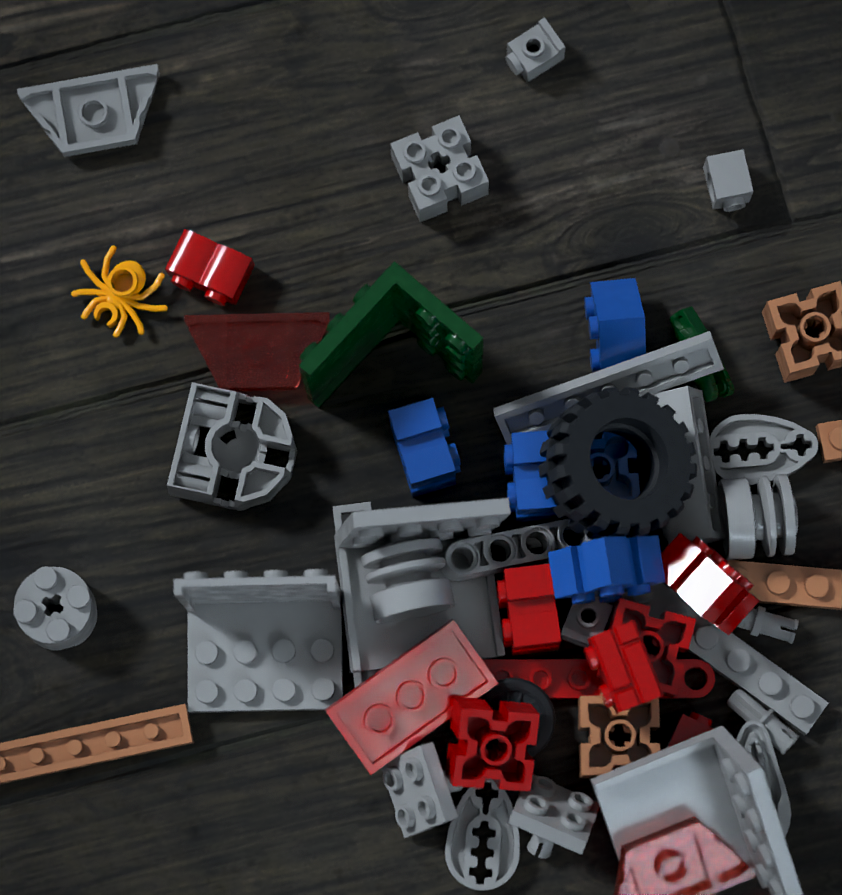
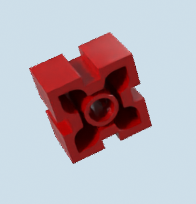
[661,532,760,635]
[496,563,561,656]
[596,598,696,698]
[445,697,540,792]

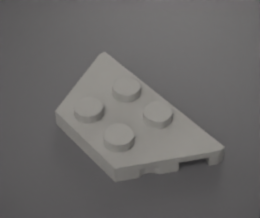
[17,64,160,157]

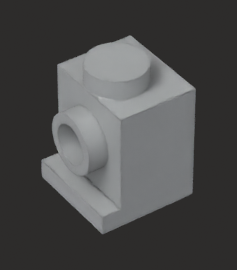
[505,17,565,83]
[560,597,613,648]

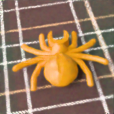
[71,245,168,338]

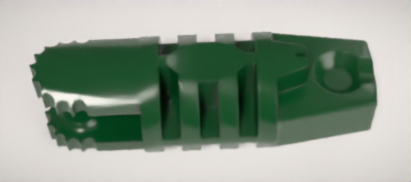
[670,306,734,402]

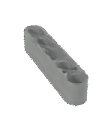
[441,518,591,581]

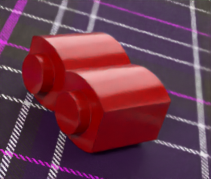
[165,229,255,306]

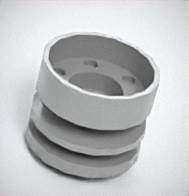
[718,474,798,560]
[361,538,455,624]

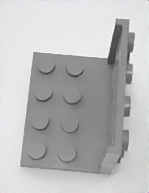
[334,498,511,673]
[174,569,343,713]
[590,726,803,895]

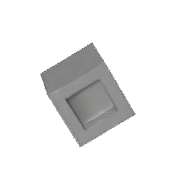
[703,149,754,212]

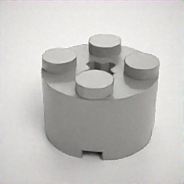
[13,566,97,650]

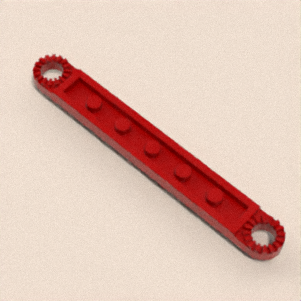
[482,659,715,699]

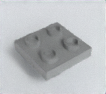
[382,742,463,838]
[508,775,600,858]

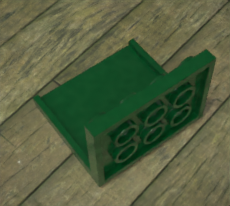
[298,261,484,408]

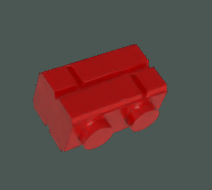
[584,620,664,714]

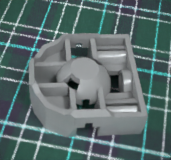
[167,382,297,511]

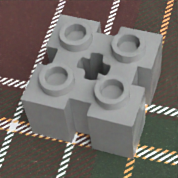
[390,115,489,223]

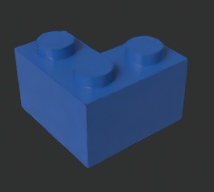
[584,278,646,372]

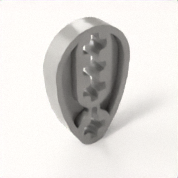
[710,414,818,488]
[445,779,520,891]

